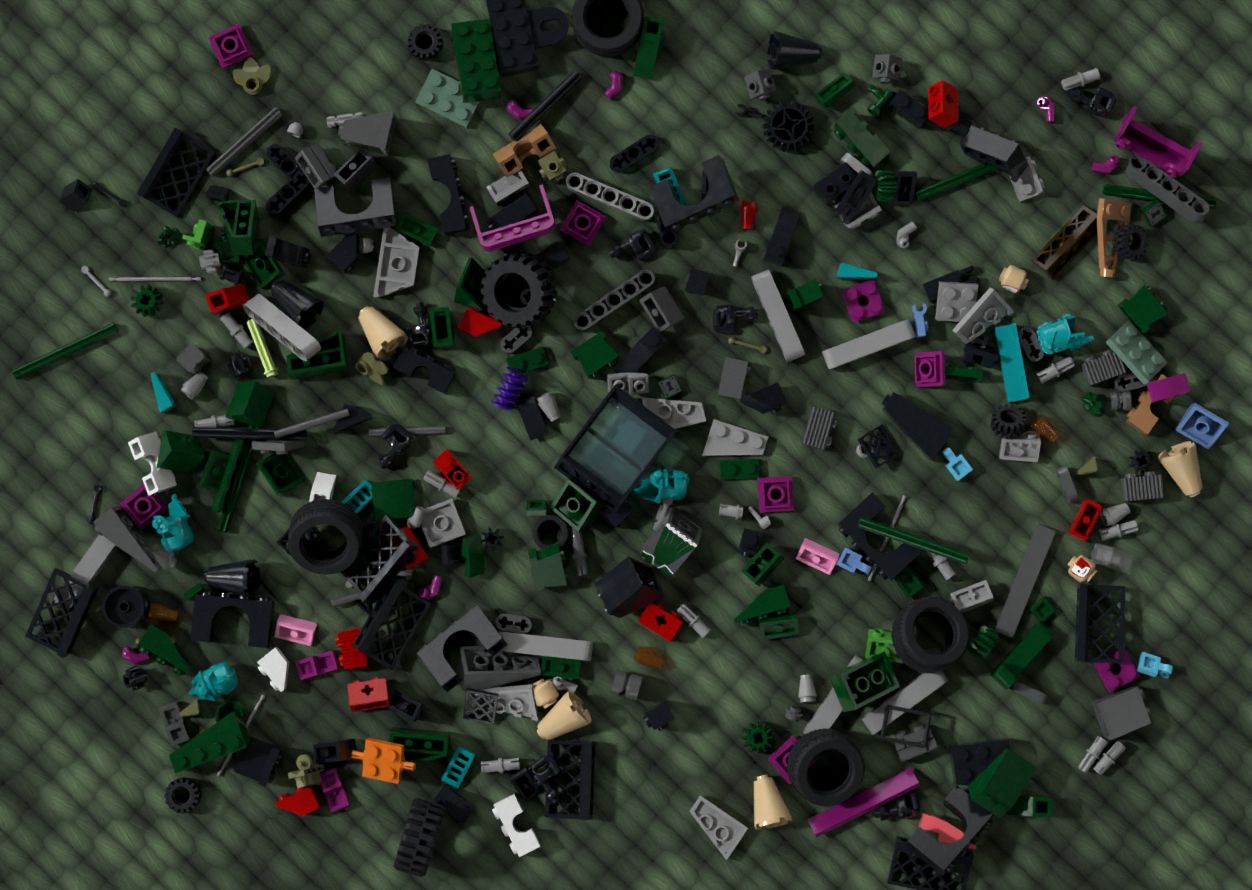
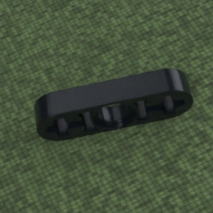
[610,134,659,173]

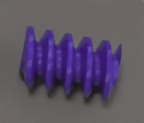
[491,366,527,410]

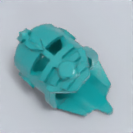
[1036,314,1095,355]
[634,467,690,504]
[152,494,194,553]
[189,662,238,701]

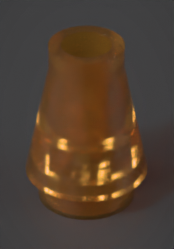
[1031,415,1059,442]
[149,603,178,622]
[634,646,664,669]

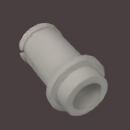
[719,504,743,520]

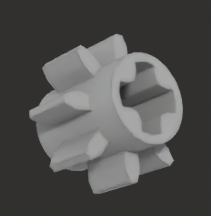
[199,249,221,274]

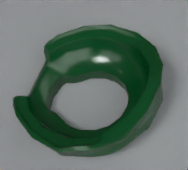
[215,700,246,722]

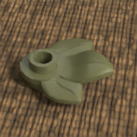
[233,57,271,95]
[356,352,388,385]

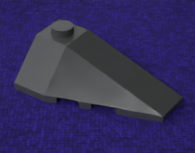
[94,506,162,572]
[459,646,541,690]

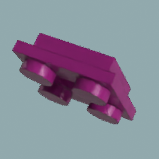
[208,23,254,69]
[559,200,606,246]
[842,279,885,323]
[915,351,946,387]
[757,476,794,513]
[120,484,168,530]
[1093,646,1140,693]
[767,736,816,785]

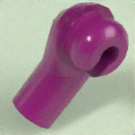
[1037,96,1056,123]
[507,100,533,119]
[1091,155,1119,174]
[122,647,151,664]

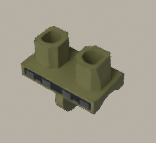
[288,754,324,788]

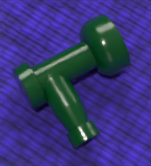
[867,85,894,118]

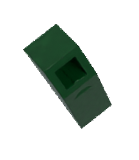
[633,16,664,80]
[733,584,790,625]
[136,624,190,676]
[1006,795,1053,817]

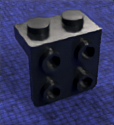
[233,736,283,786]

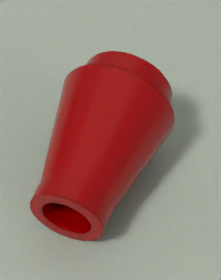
[740,201,759,229]

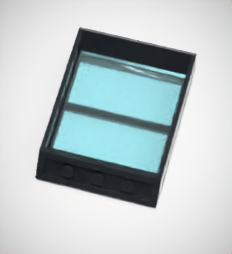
[554,384,677,514]

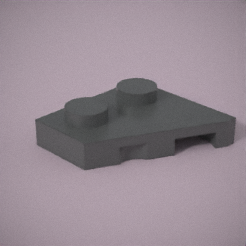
[252,439,305,454]

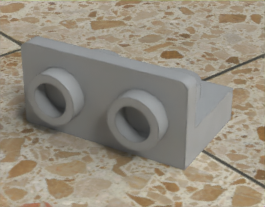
[1009,156,1044,202]
[999,431,1041,462]

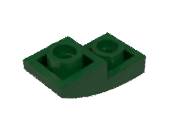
[461,534,485,579]

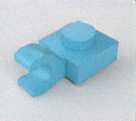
[941,447,973,481]
[1137,652,1173,678]

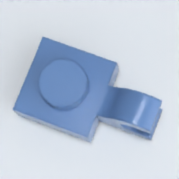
[912,303,928,338]
[836,547,872,574]

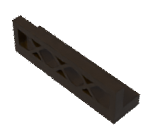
[1031,205,1097,280]

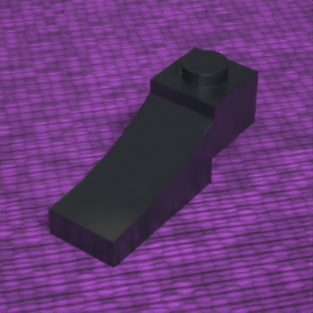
[265,236,311,268]

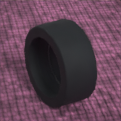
[532,515,569,549]

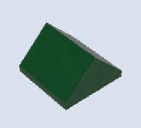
[241,239,286,290]
[454,257,487,311]
[225,381,275,429]
[157,430,204,474]
[256,453,305,496]
[550,478,598,532]

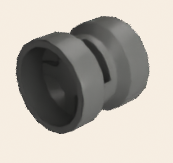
[1109,391,1131,411]

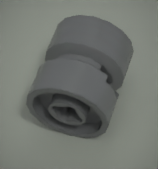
[610,670,642,701]

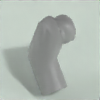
[896,221,917,248]
[407,507,425,530]
[552,676,578,693]

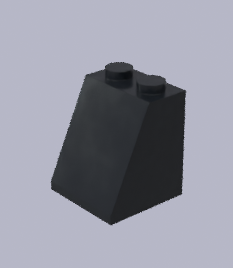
[595,556,665,618]

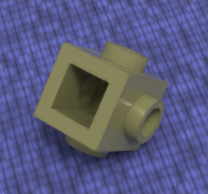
[538,151,568,183]

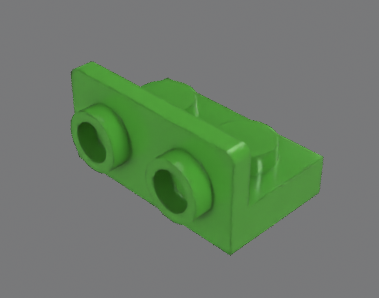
[182,219,214,250]
[865,628,903,663]

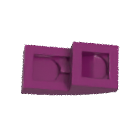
[1147,373,1191,402]
[295,650,340,680]
[320,768,350,813]

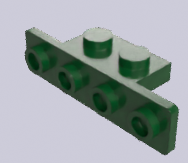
[199,438,244,513]

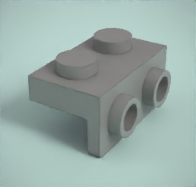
[835,192,882,229]

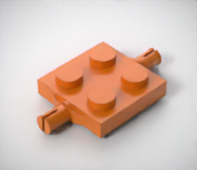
[351,738,416,784]

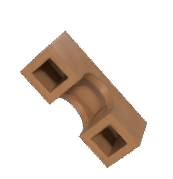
[492,124,556,178]
[1126,374,1174,435]

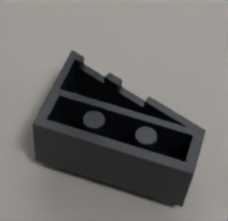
[959,126,1028,183]

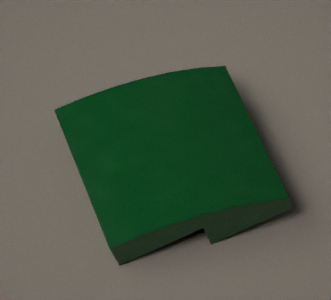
[371,479,415,521]

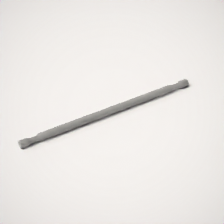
[109,277,201,281]
[868,495,906,581]
[217,694,265,777]

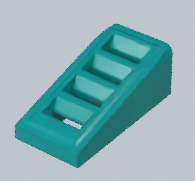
[653,166,686,205]
[836,262,878,280]
[151,372,176,413]
[342,479,372,514]
[441,746,476,789]

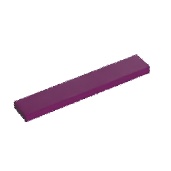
[808,768,920,838]

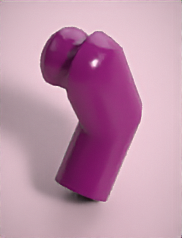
[604,71,623,100]
[419,575,443,600]

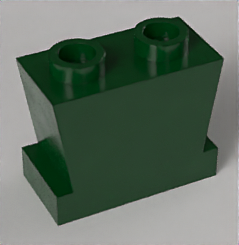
[785,279,825,313]
[1117,284,1168,334]
[430,307,455,350]
[570,331,619,379]
[528,544,569,592]

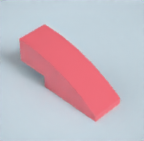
[919,812,977,850]

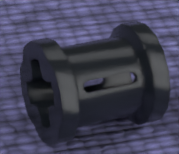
[219,264,244,286]

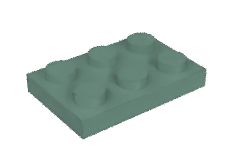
[415,69,480,128]
[1105,320,1168,385]

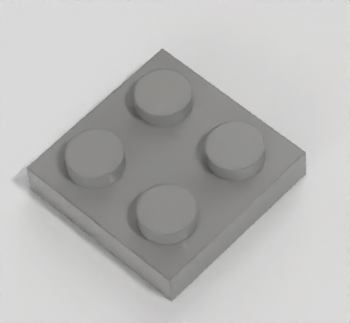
[935,281,978,322]
[421,498,466,548]

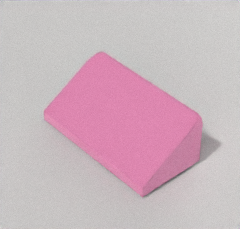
[795,538,839,575]
[274,615,317,646]

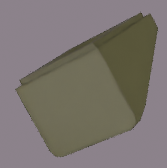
[1075,457,1098,476]
[179,699,202,717]

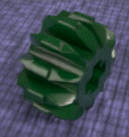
[873,170,897,202]
[130,284,164,317]
[969,626,998,660]
[741,721,774,754]

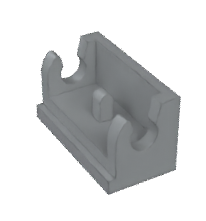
[486,170,529,205]
[950,580,994,613]

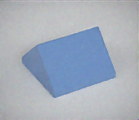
[1176,403,1229,450]

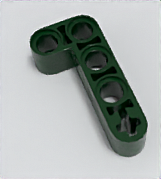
[990,621,1054,690]

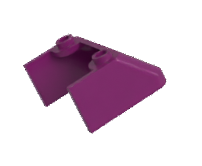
[1113,106,1202,178]
[469,184,555,252]

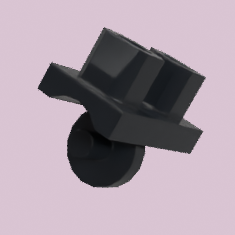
[964,335,999,369]

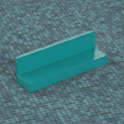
[994,323,1030,403]

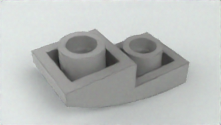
[607,373,649,395]

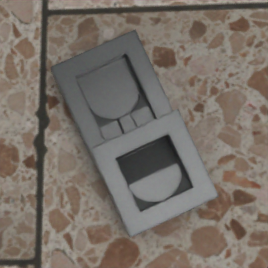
[158,701,190,746]

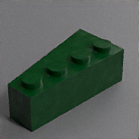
[169,708,252,773]

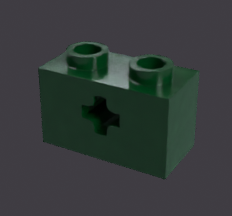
[741,543,785,587]

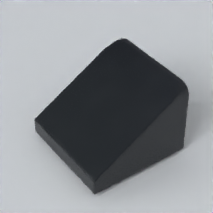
[205,185,229,201]

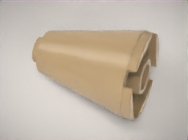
[358,306,408,360]
[1158,441,1203,497]
[537,691,592,740]
[754,775,792,830]

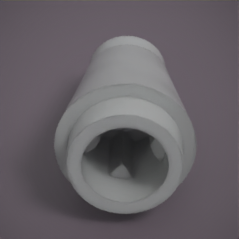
[181,371,208,400]
[537,392,561,421]
[1100,503,1130,527]
[798,675,817,703]

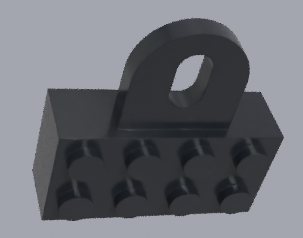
[486,0,569,77]

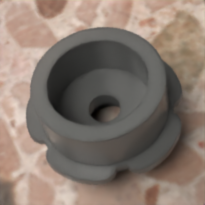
[785,705,803,722]

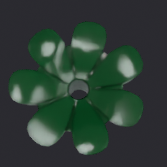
[158,226,182,248]
[1082,392,1104,416]

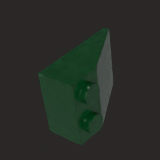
[828,651,900,712]
[968,748,1036,818]

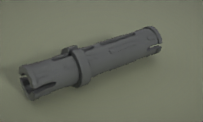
[569,525,590,576]

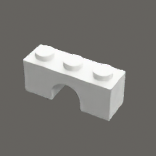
[128,432,177,496]
[492,793,541,857]

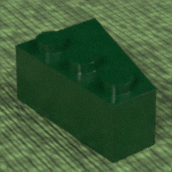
[833,107,890,170]
[217,200,258,255]
[286,328,349,380]
[389,727,450,763]

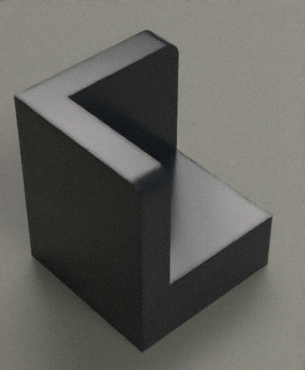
[946,107,971,137]
[59,179,93,212]
[685,268,710,295]

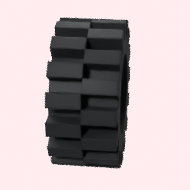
[407,24,443,61]
[1113,225,1150,259]
[990,404,1027,439]
[164,777,201,813]

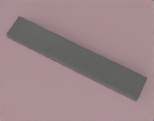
[994,524,1056,638]

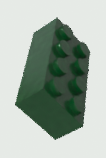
[451,19,501,103]

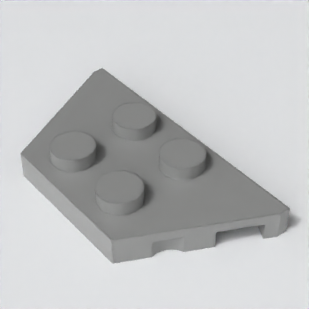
[373,227,420,298]

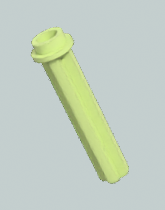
[247,319,279,378]

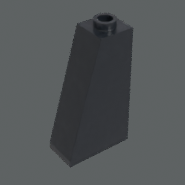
[882,392,953,462]

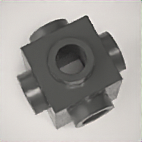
[872,54,902,84]
[744,69,776,100]

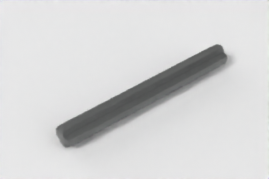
[207,107,282,177]

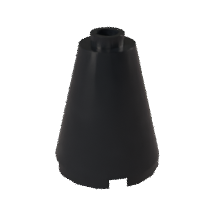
[767,31,822,70]
[271,281,324,330]
[204,559,260,598]

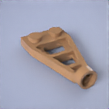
[1097,198,1132,278]

